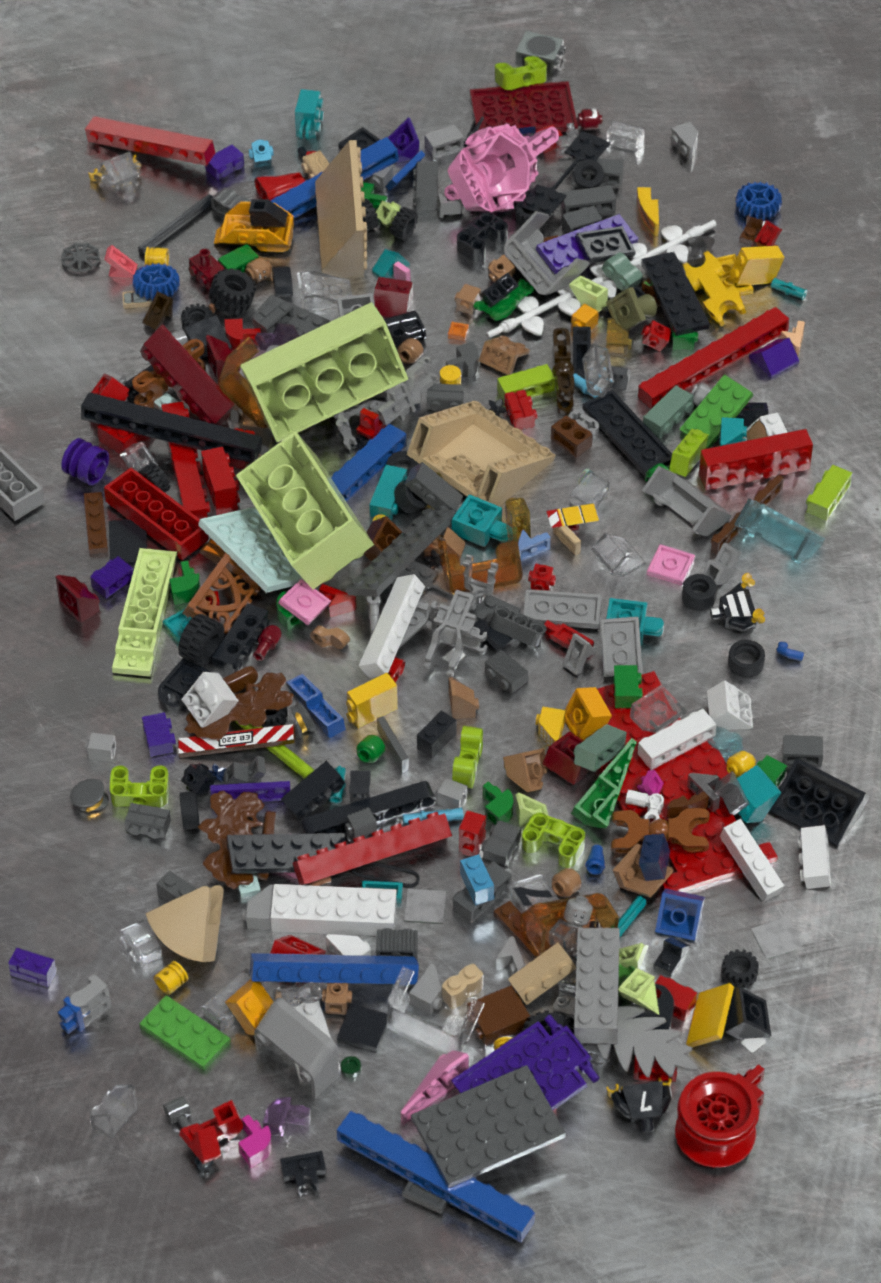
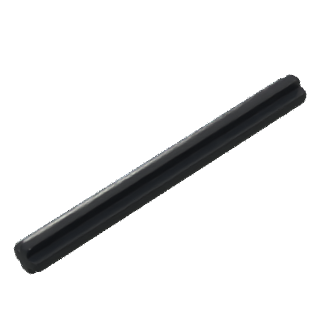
[138,194,213,255]

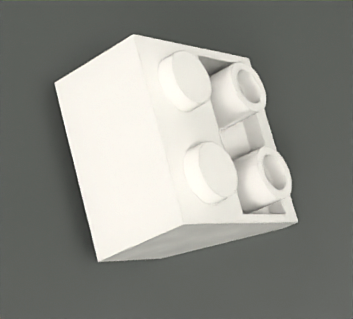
[181,672,239,728]
[707,680,753,730]

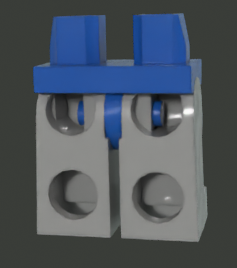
[57,973,112,1034]

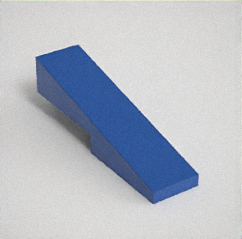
[286,674,346,738]

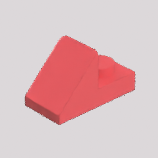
[104,245,138,278]

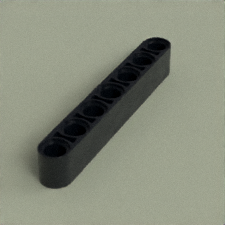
[300,781,436,834]

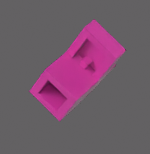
[238,1114,272,1169]

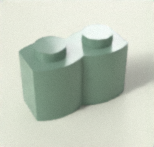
[602,252,643,291]

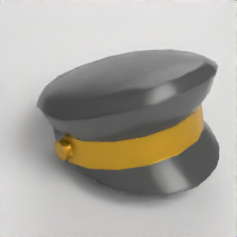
[290,701,318,739]
[70,779,109,812]

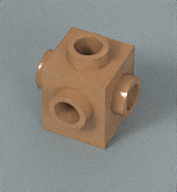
[488,254,515,283]
[322,983,352,1015]

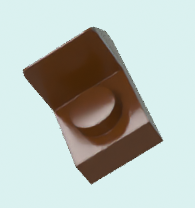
[739,216,766,246]

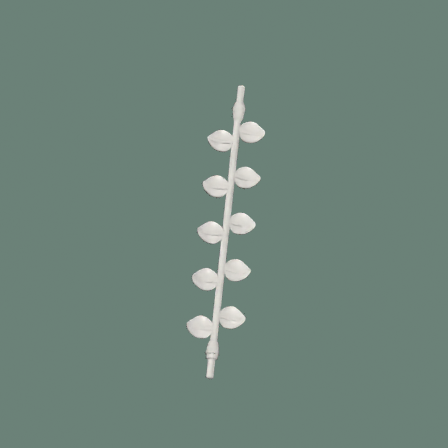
[486,220,716,339]

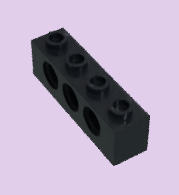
[212,603,270,675]

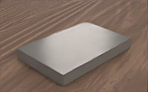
[600,617,643,677]

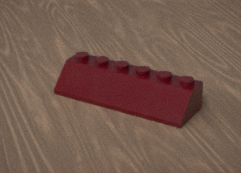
[140,325,235,425]

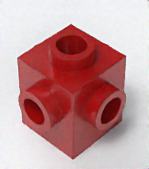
[641,320,671,352]
[528,564,556,591]

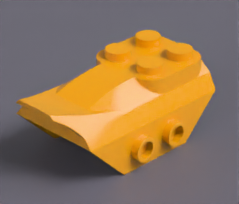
[214,201,294,252]

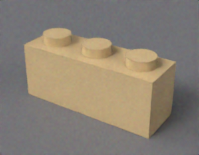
[508,943,576,1005]

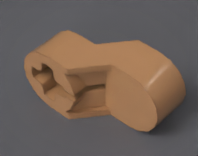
[310,625,350,650]

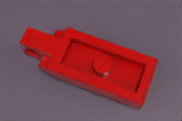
[544,620,594,649]

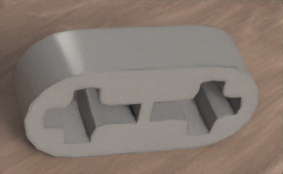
[569,411,599,437]

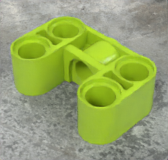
[495,56,547,90]
[452,725,483,789]
[109,765,170,807]
[522,812,585,868]

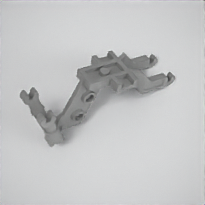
[334,356,438,450]
[422,554,499,677]
[367,596,487,655]

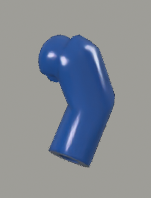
[776,641,804,661]

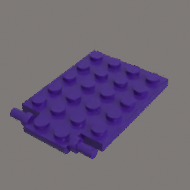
[451,1015,600,1110]

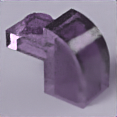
[255,323,300,351]
[263,1097,311,1137]

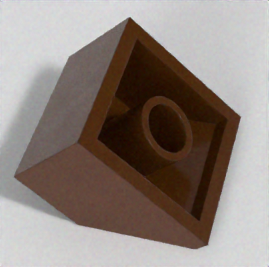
[364,516,402,561]

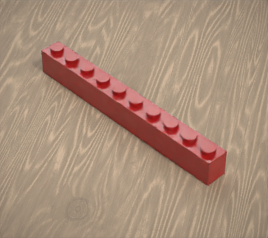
[638,307,790,409]

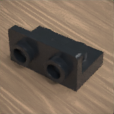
[736,402,769,427]

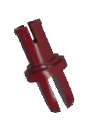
[253,625,282,661]

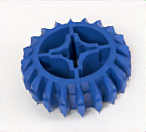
[735,181,782,221]
[132,263,180,301]

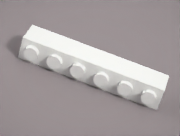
[359,574,425,678]

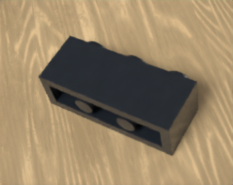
[281,760,345,822]

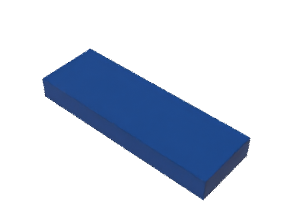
[385,150,425,191]

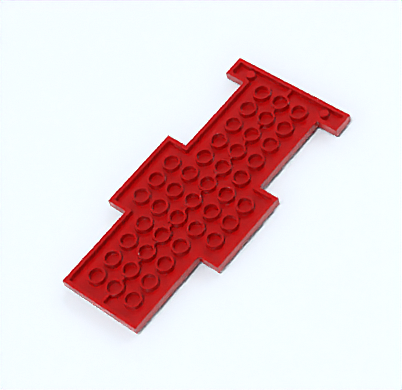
[597,671,778,892]

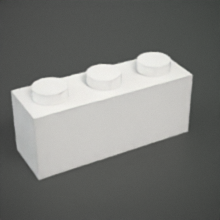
[798,825,831,889]

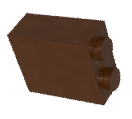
[465,985,530,1047]

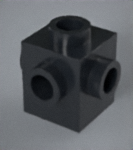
[181,763,217,794]

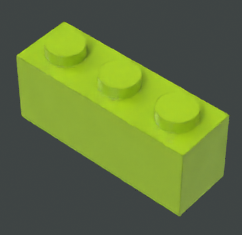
[497,364,555,402]
[669,429,709,477]
[806,465,852,521]

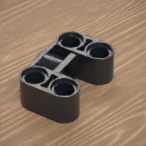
[457,212,508,262]

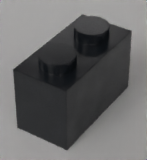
[417,710,457,758]

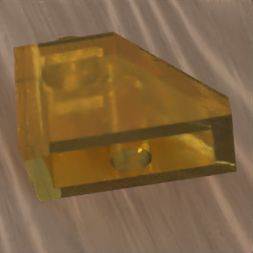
[606,318,632,357]

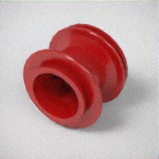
[675,1071,759,1168]

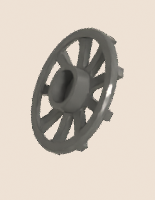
[61,242,100,272]

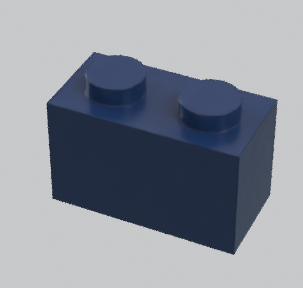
[639,833,670,881]

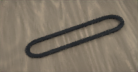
[351,862,420,887]

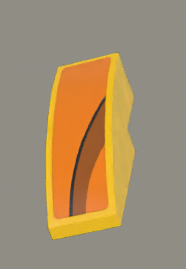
[636,187,659,236]

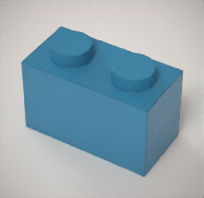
[460,854,494,906]

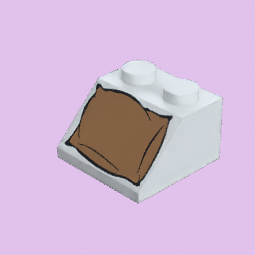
[743,413,787,441]

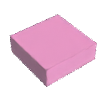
[394,262,411,282]

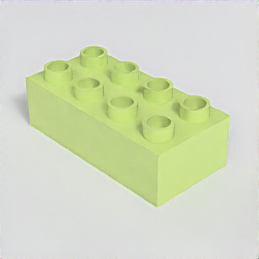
[240,302,409,442]
[236,431,374,590]

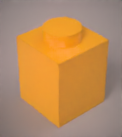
[571,304,599,330]

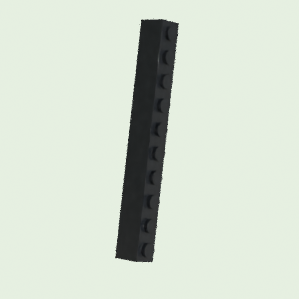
[81,392,262,463]

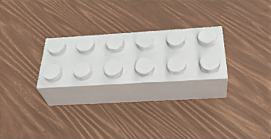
[271,884,397,936]

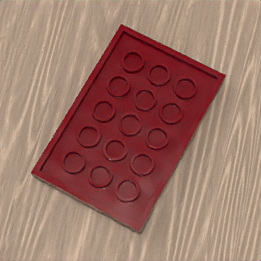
[470,81,578,135]

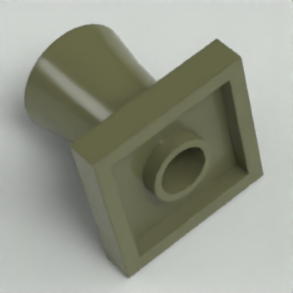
[606,287,657,334]

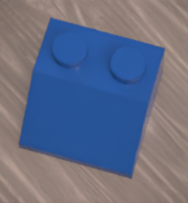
[655,888,705,941]

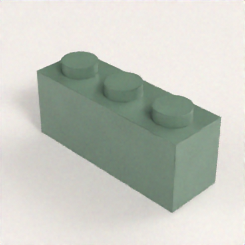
[643,386,694,439]
[574,724,627,772]

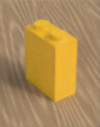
[730,246,785,286]
[346,673,398,729]

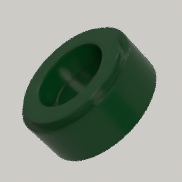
[340,1056,362,1078]

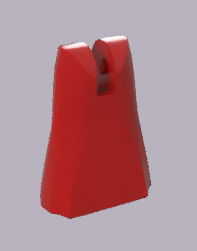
[254,172,306,201]

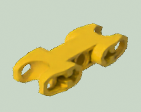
[682,250,747,327]

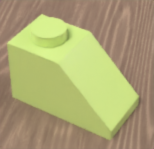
[569,275,608,312]

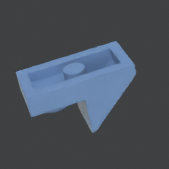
[516,530,551,563]

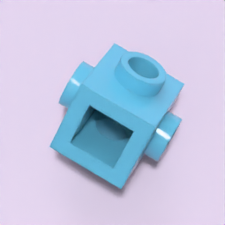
[248,139,274,168]

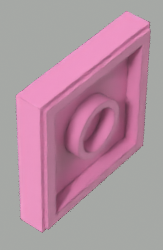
[647,544,695,586]
[278,579,331,625]

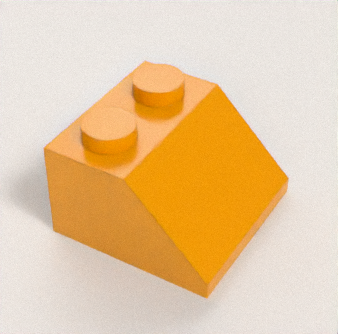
[565,687,612,740]
[225,979,274,1035]

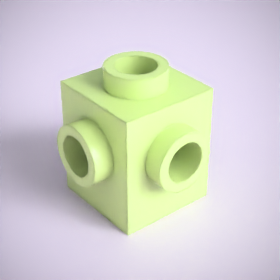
[376,201,401,227]

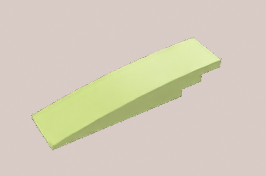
[112,548,177,677]

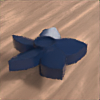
[209,763,227,783]

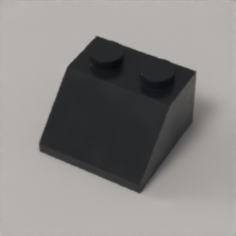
[724,986,772,1039]

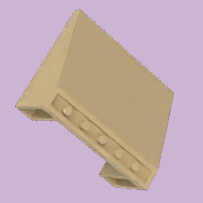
[315,140,367,279]
[407,401,556,506]

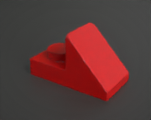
[751,220,782,247]
[319,584,357,617]
[179,1123,221,1164]

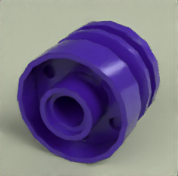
[61,438,109,485]

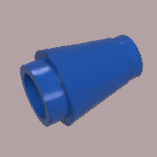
[585,845,606,875]

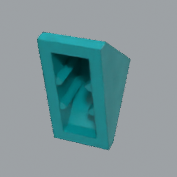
[372,249,410,278]

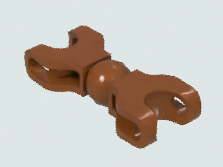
[132,339,206,408]
[611,808,710,854]

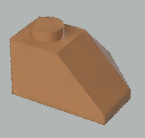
[448,677,479,719]
[503,748,548,792]

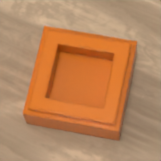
[448,322,469,341]

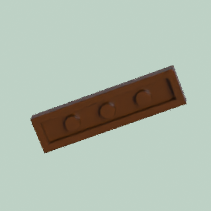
[84,492,108,554]
[493,901,552,959]

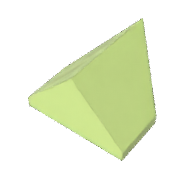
[513,793,549,827]
[619,943,649,969]
[618,968,659,1015]

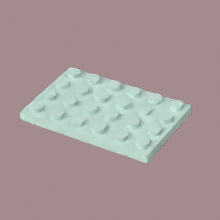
[198,507,306,593]

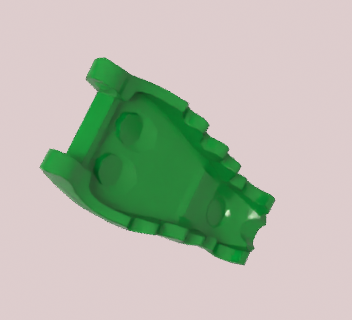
[473,279,535,321]

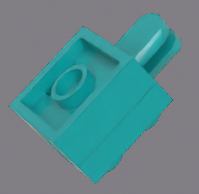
[295,89,324,140]
[452,494,511,547]
[606,598,664,646]

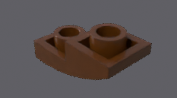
[667,791,709,819]

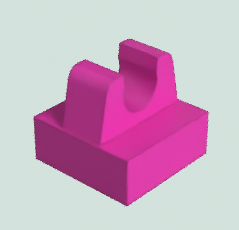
[637,770,664,796]

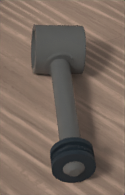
[163,1096,213,1170]

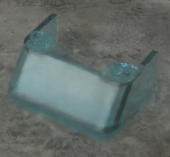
[734,498,825,564]

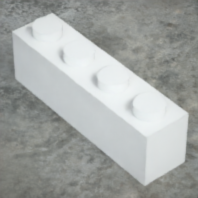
[638,709,717,770]
[720,819,784,903]

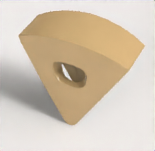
[146,885,224,962]

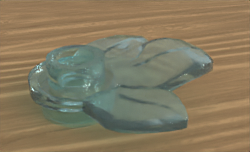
[707,727,743,756]

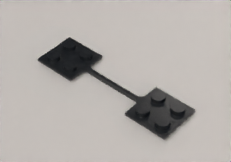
[519,131,611,216]

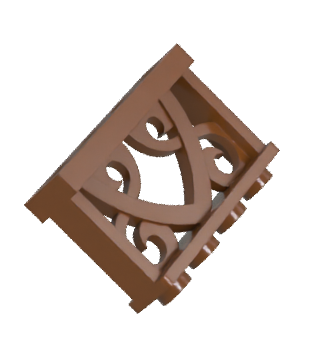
[182,553,261,635]

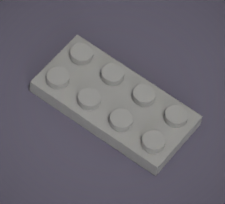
[523,589,602,629]

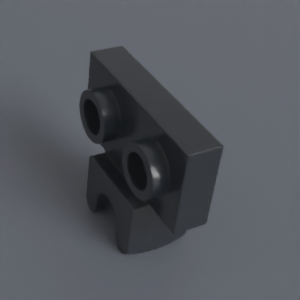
[280,1151,326,1195]

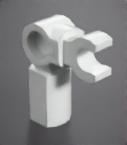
[625,790,664,820]

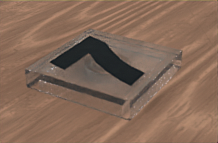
[505,874,561,917]

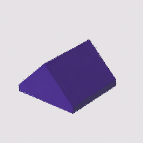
[387,117,420,163]
[749,338,799,378]

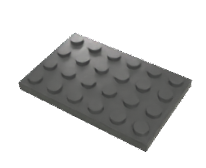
[411,1065,566,1188]

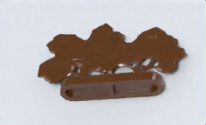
[184,666,294,740]
[198,790,276,889]

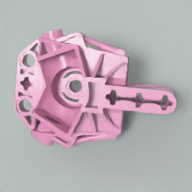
[444,124,559,212]

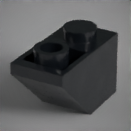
[249,199,288,227]

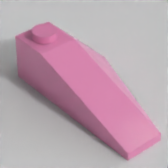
[401,1050,469,1125]

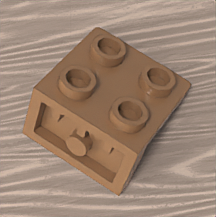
[479,336,530,375]
[613,843,673,897]

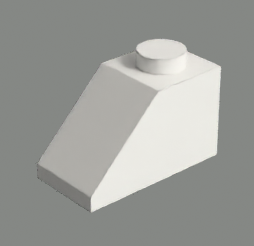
[325,934,371,956]

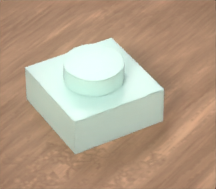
[154,393,179,411]
[238,873,261,898]

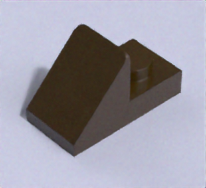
[142,291,173,330]

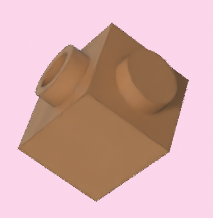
[454,284,481,315]

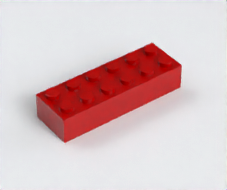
[699,429,813,491]
[104,467,209,560]

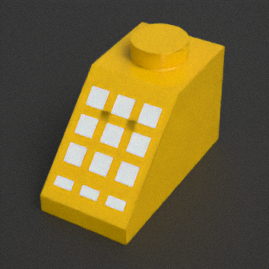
[535,706,565,746]

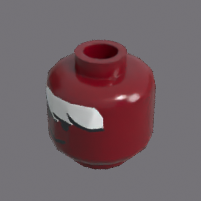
[577,109,603,131]

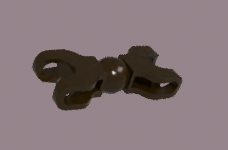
[552,328,575,415]

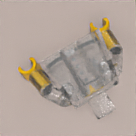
[88,152,141,195]

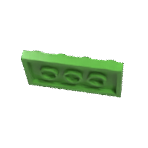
[679,374,754,449]
[139,995,231,1071]

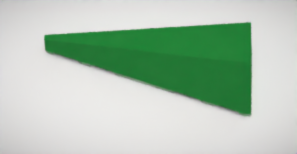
[571,738,637,829]

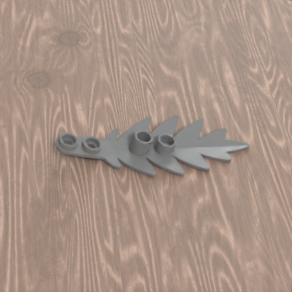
[553,995,698,1077]

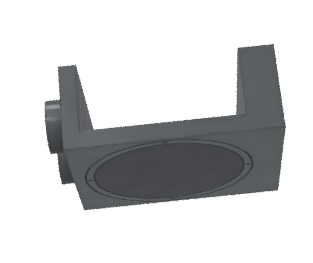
[516,31,566,73]

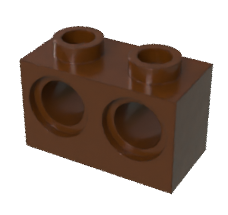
[551,415,593,458]

